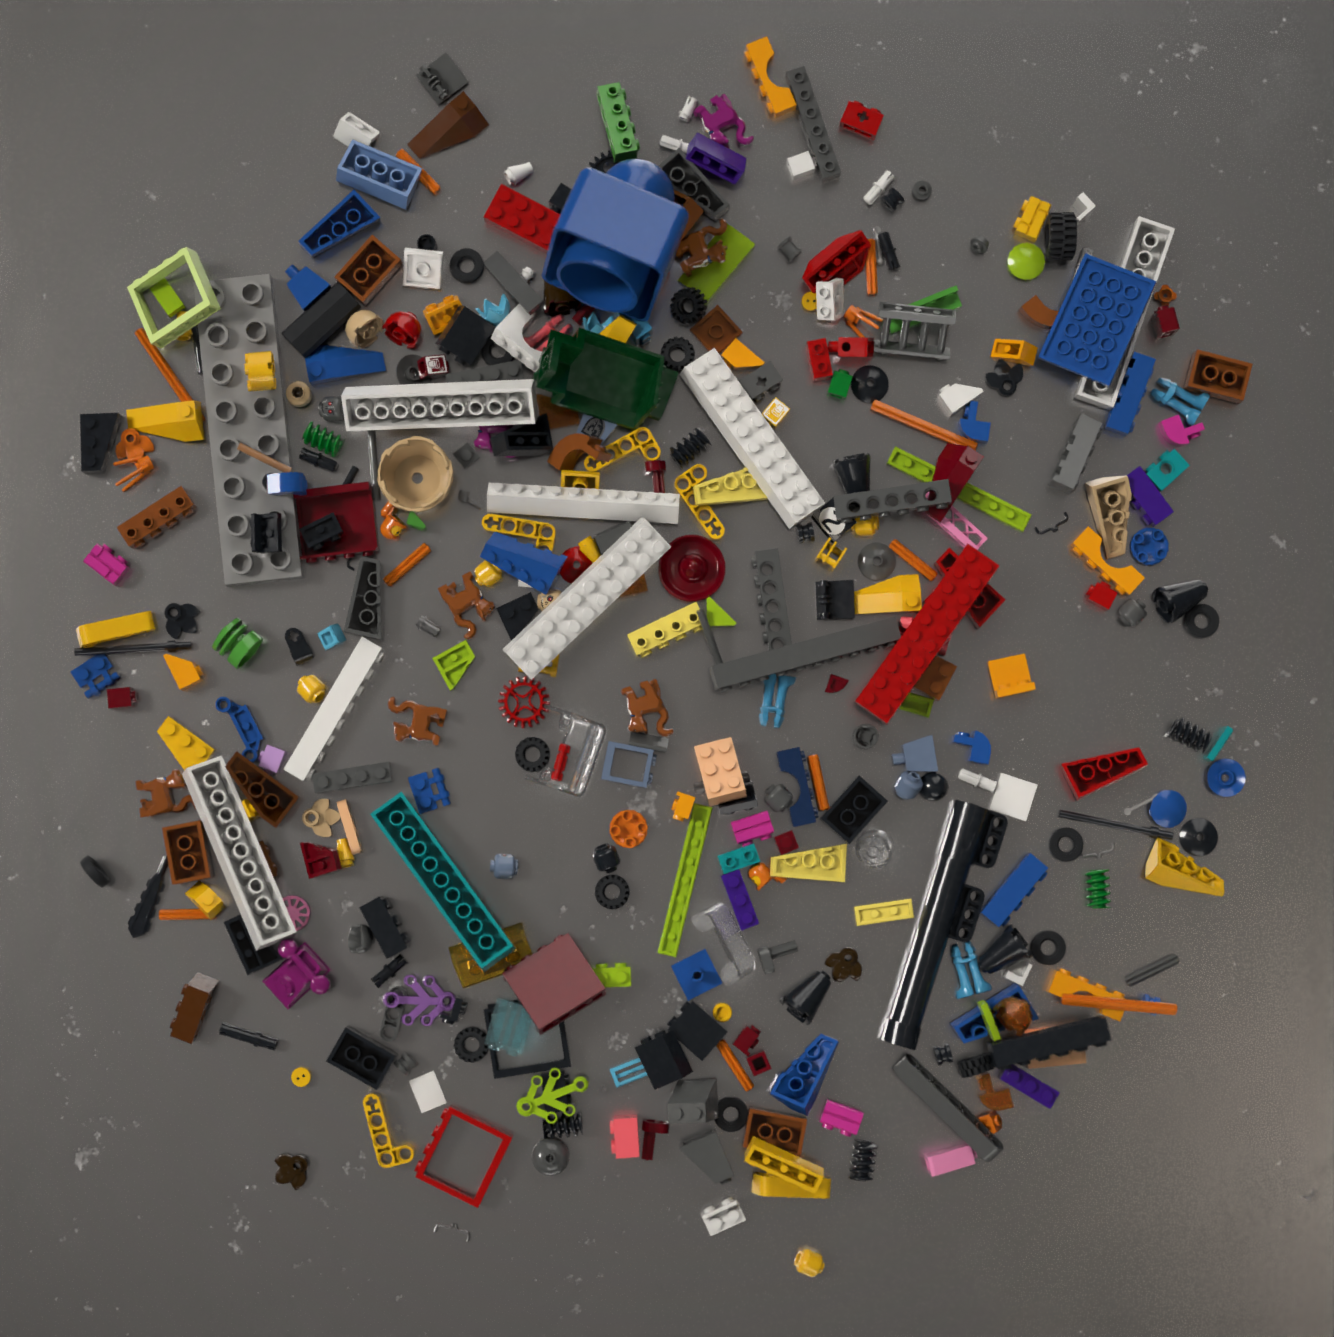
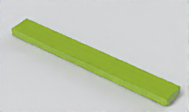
[887,446,1032,532]
[657,803,713,957]

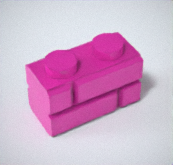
[83,543,130,586]
[730,811,774,847]
[819,1099,864,1137]

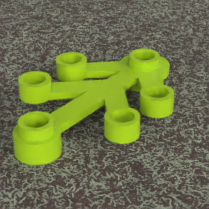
[516,1068,588,1124]

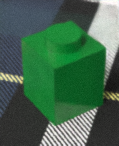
[827,369,853,401]

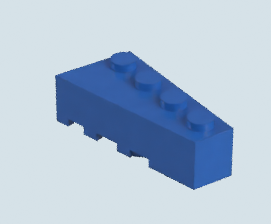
[298,190,380,257]
[1104,352,1156,436]
[480,532,568,595]
[950,983,1039,1043]

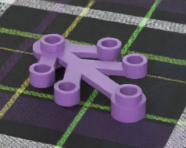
[383,975,456,1026]

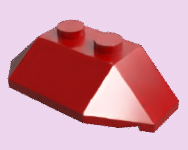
[802,230,871,293]

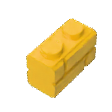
[1013,196,1052,243]

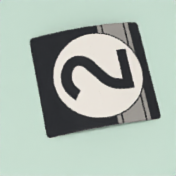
[811,498,856,543]

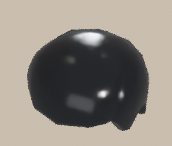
[919,772,949,801]

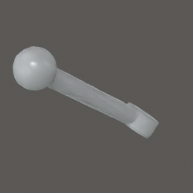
[873,226,884,266]
[1123,793,1157,815]

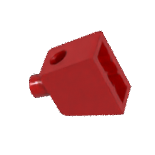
[828,337,874,357]

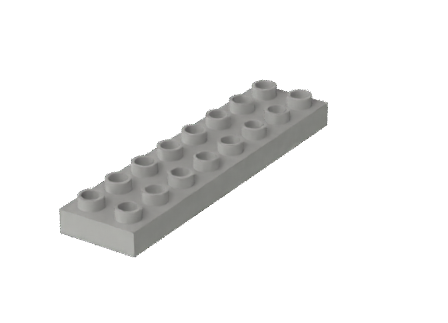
[193,274,304,587]

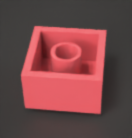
[610,1114,640,1159]

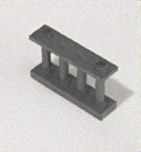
[874,302,956,360]

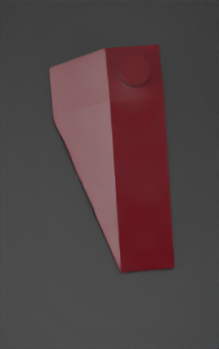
[925,443,984,523]

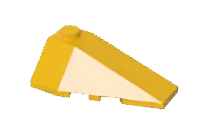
[854,574,922,615]
[1145,837,1224,897]

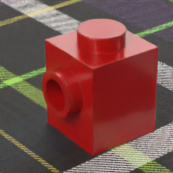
[1086,581,1118,611]

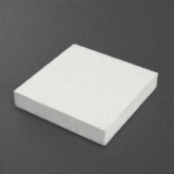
[403,248,443,289]
[989,773,1038,821]

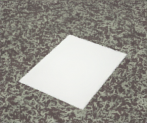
[409,1071,447,1113]

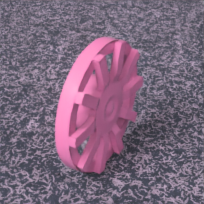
[282,895,310,931]

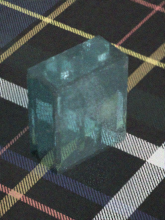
[484,997,532,1057]

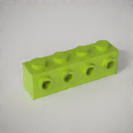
[592,963,631,987]

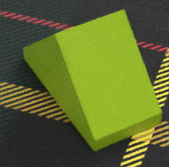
[706,597,737,628]

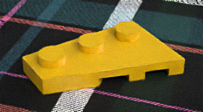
[157,716,215,770]

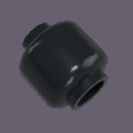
[592,843,621,873]

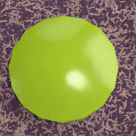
[1007,243,1045,281]

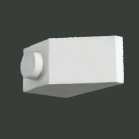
[938,384,984,416]

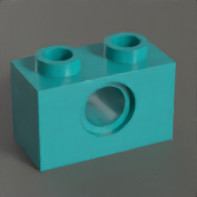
[1145,448,1190,492]
[717,843,760,874]

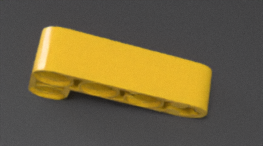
[584,427,661,472]
[674,464,725,541]
[482,514,556,554]
[76,611,156,648]
[363,1092,415,1168]
[751,1172,831,1199]

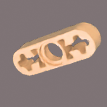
[337,799,362,855]

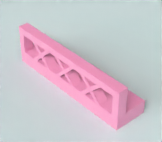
[924,492,988,550]

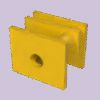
[815,537,847,572]

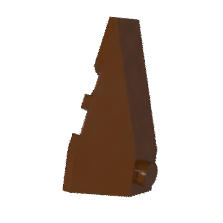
[407,91,489,159]

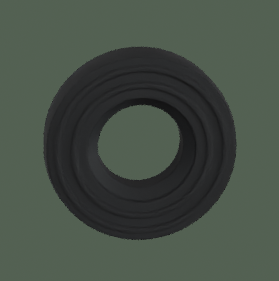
[450,248,484,283]
[481,335,514,366]
[1184,604,1219,638]
[1048,827,1084,862]
[80,856,110,888]
[1031,930,1066,965]
[715,1097,748,1132]

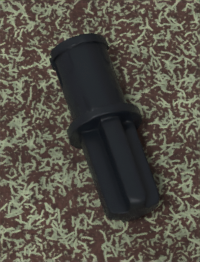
[878,232,901,271]
[299,448,337,472]

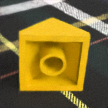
[561,470,600,489]

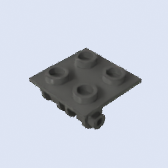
[416,53,469,105]

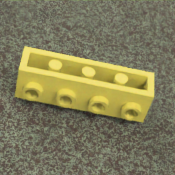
[627,602,703,658]

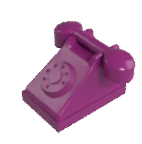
[262,939,331,1009]

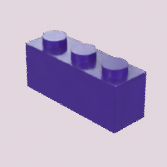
[685,132,747,184]
[1127,466,1174,527]
[721,869,759,931]
[997,1064,1060,1109]

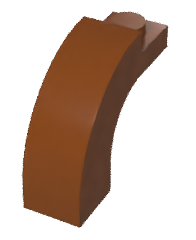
[1019,295,1059,330]
[547,433,612,471]

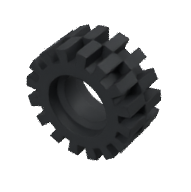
[670,287,707,323]
[661,337,695,372]
[515,737,550,772]
[595,875,630,909]
[454,1027,489,1063]
[957,1052,995,1078]

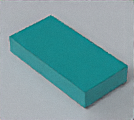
[1203,726,1233,762]

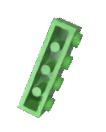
[597,82,640,163]

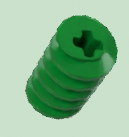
[302,421,345,458]
[1085,869,1112,909]

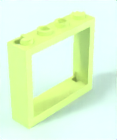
[127,247,221,349]

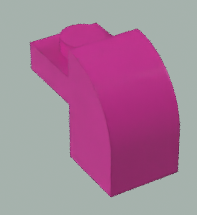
[1158,415,1205,447]

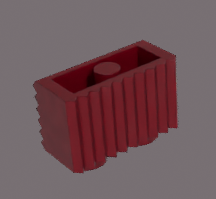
[1150,305,1180,340]

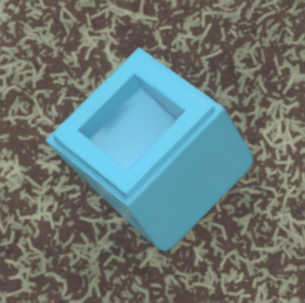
[317,624,346,651]

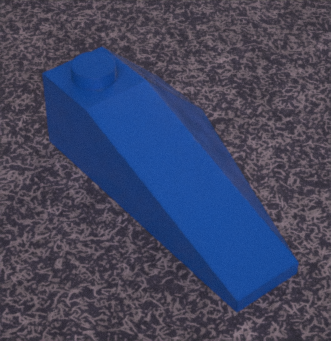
[305,345,386,386]

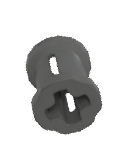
[777,237,802,262]

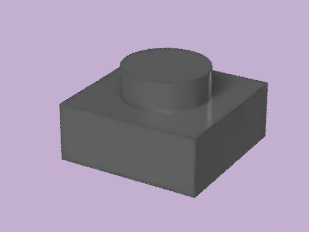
[453,442,480,469]

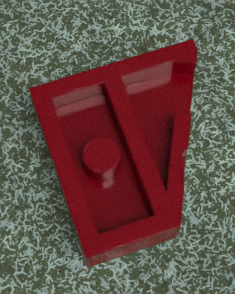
[300,842,342,879]

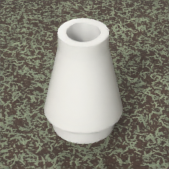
[504,162,534,185]

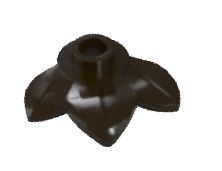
[825,947,862,983]
[275,1154,308,1190]

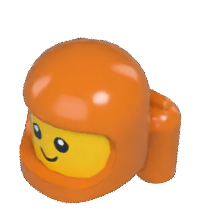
[380,501,408,540]
[748,862,788,891]

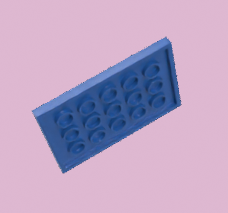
[1038,253,1156,387]

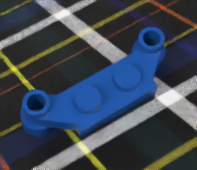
[215,697,264,763]

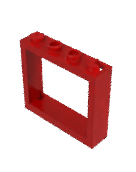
[414,1105,513,1208]

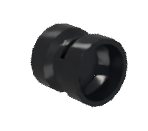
[417,234,437,251]

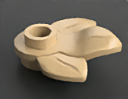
[302,799,341,837]

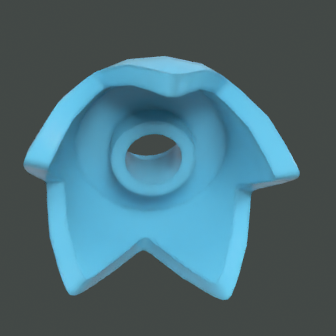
[476,294,510,326]
[583,312,614,334]

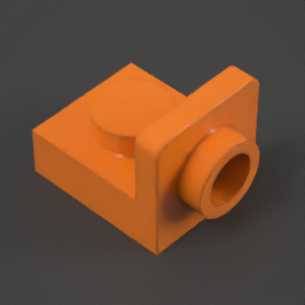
[976,1110,1002,1134]

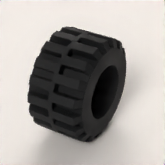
[1045,212,1077,260]

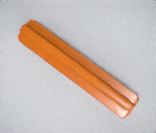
[396,149,440,194]
[866,239,878,295]
[889,539,938,581]
[383,543,431,586]
[807,754,829,811]
[159,909,217,920]
[716,1039,754,1092]

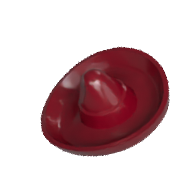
[658,535,725,602]

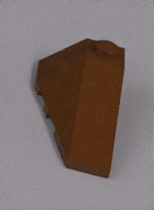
[225,751,299,828]

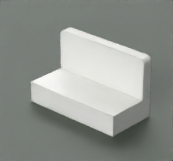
[333,112,380,147]
[1072,192,1096,226]

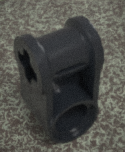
[285,628,314,666]

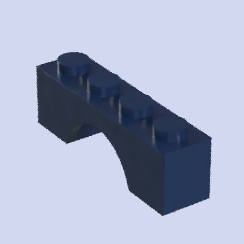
[776,747,819,827]

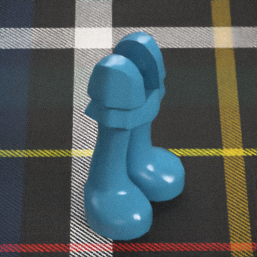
[1151,378,1210,426]
[759,674,796,728]
[951,941,992,999]

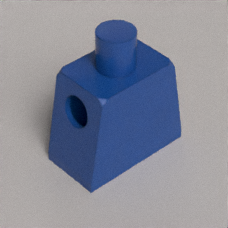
[285,265,331,312]

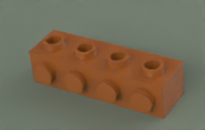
[117,486,196,549]

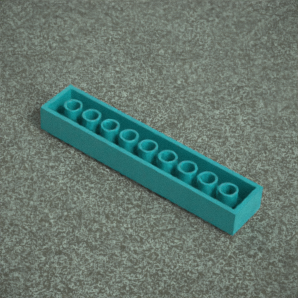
[370,791,516,972]

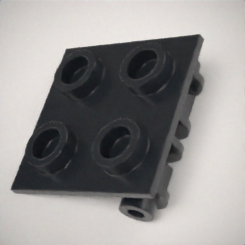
[816,580,855,620]

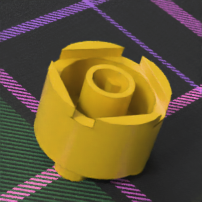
[244,351,276,392]

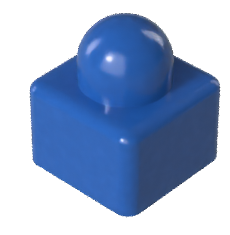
[542,159,689,321]

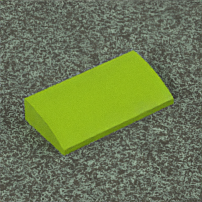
[677,224,755,305]

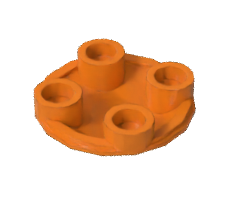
[609,810,648,848]

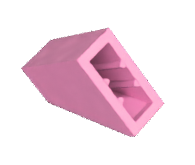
[924,1144,977,1177]

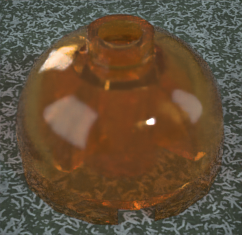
[993,997,1032,1036]

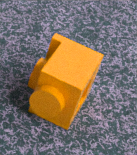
[671,791,696,822]

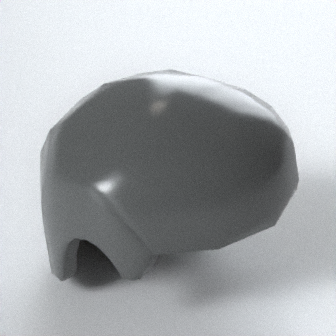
[348,924,373,953]

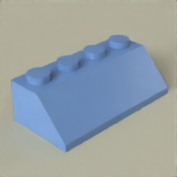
[336,139,422,209]

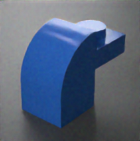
[958,401,991,444]
[267,472,308,496]
[952,730,991,765]

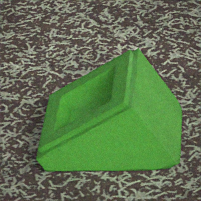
[406,511,427,531]

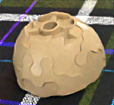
[377,436,453,512]

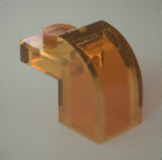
[977,1072,1014,1111]

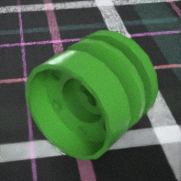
[212,618,263,669]

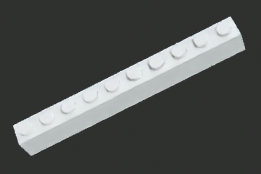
[487,482,680,524]

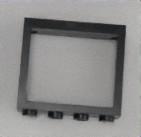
[484,1000,572,1079]

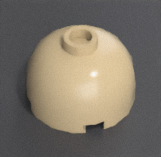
[345,310,384,348]

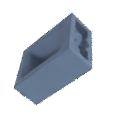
[601,741,657,788]

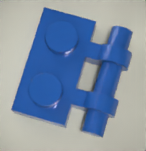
[71,654,121,699]
[408,768,451,814]

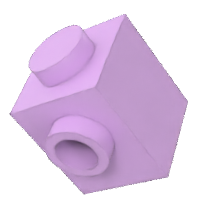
[258,745,287,775]

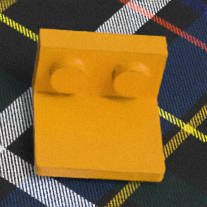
[988,653,1036,699]

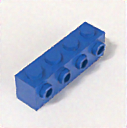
[980,853,1048,927]

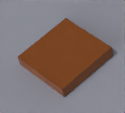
[689,305,743,354]

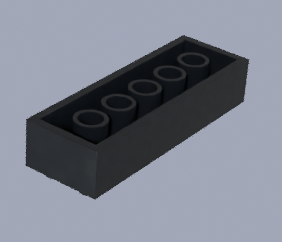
[987,1015,1111,1070]

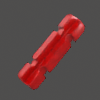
[551,744,571,781]

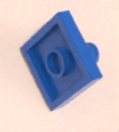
[671,949,722,1001]

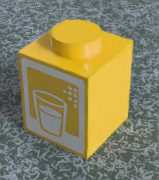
[762,397,790,429]

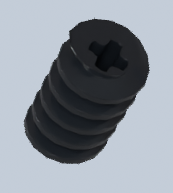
[670,428,712,469]
[1168,717,1212,754]
[543,1112,583,1139]
[848,1139,878,1181]

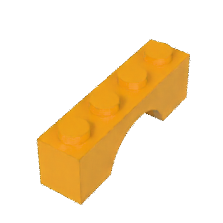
[744,36,797,118]
[1071,526,1145,596]
[1046,968,1125,1022]

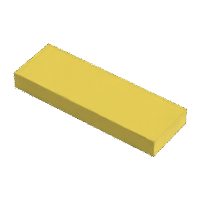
[854,899,914,926]

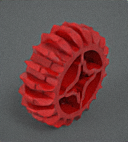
[498,676,550,728]

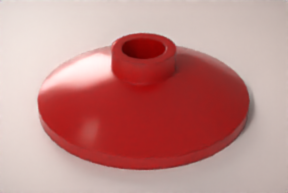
[560,547,593,584]

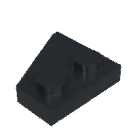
[496,592,539,641]

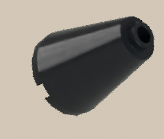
[832,453,870,507]
[1152,580,1208,623]
[978,924,1034,974]
[780,971,831,1025]

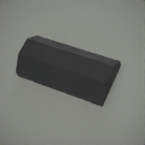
[281,282,361,358]

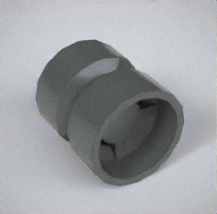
[852,724,879,750]

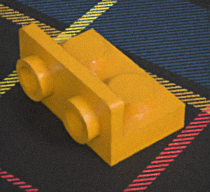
[423,295,462,335]

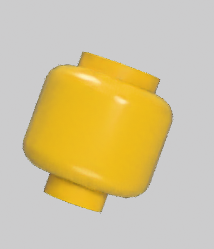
[851,515,879,536]
[474,560,503,587]
[297,675,326,703]
[794,1249,825,1277]

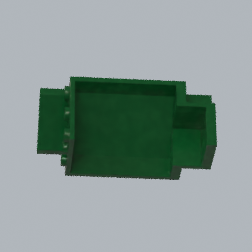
[532,328,678,430]

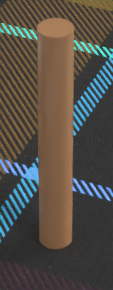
[237,443,292,473]

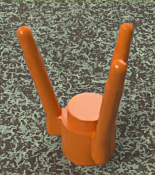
[843,305,883,337]
[113,454,155,492]

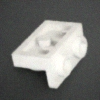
[816,278,844,321]
[701,1197,746,1236]

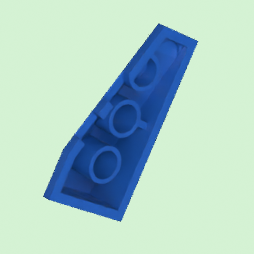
[770,1034,839,1116]

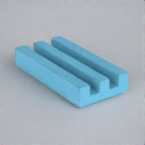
[610,1058,647,1087]

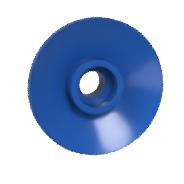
[1207,758,1246,797]

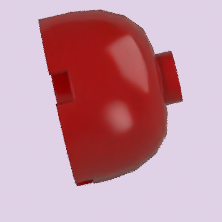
[382,311,422,348]

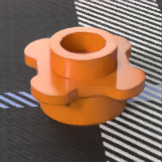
[1154,285,1177,306]

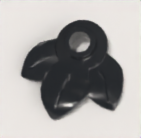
[986,359,1023,396]
[164,603,199,639]

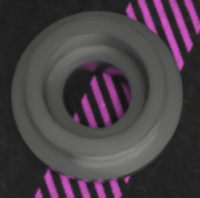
[913,181,932,200]
[970,235,989,254]

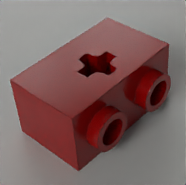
[839,101,884,140]
[806,338,833,382]

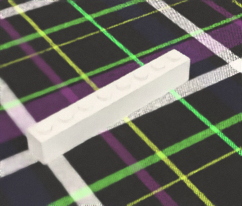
[283,637,384,782]

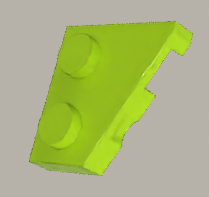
[432,640,475,691]

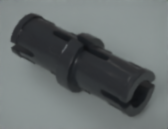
[371,954,408,988]

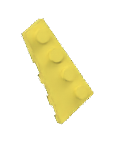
[693,467,768,506]
[770,844,847,882]

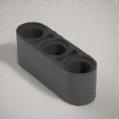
[380,986,408,1042]

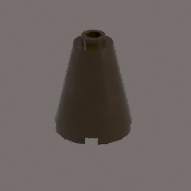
[543,280,581,317]

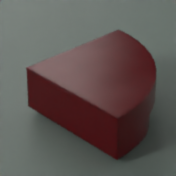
[825,674,849,693]

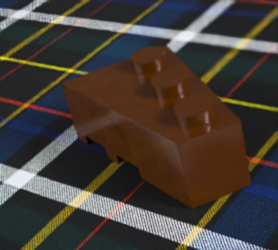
[170,972,219,1044]

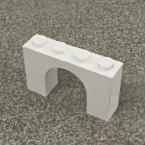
[490,304,542,372]

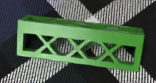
[890,285,962,335]

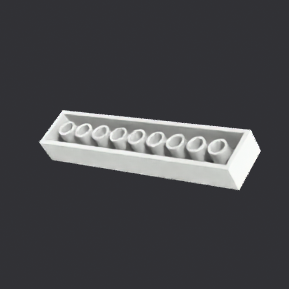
[1074,216,1175,411]
[679,348,825,529]
[341,379,538,431]
[502,517,671,680]
[182,756,296,951]

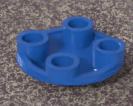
[1131,528,1169,565]
[1149,790,1187,828]

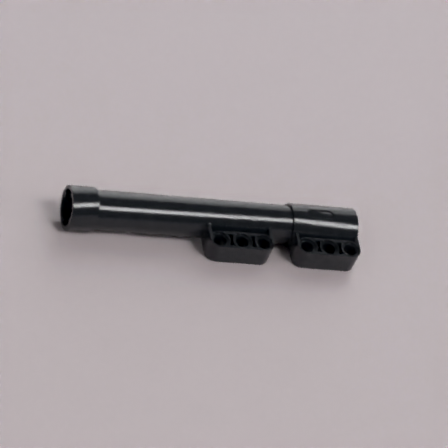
[880,800,1008,1050]

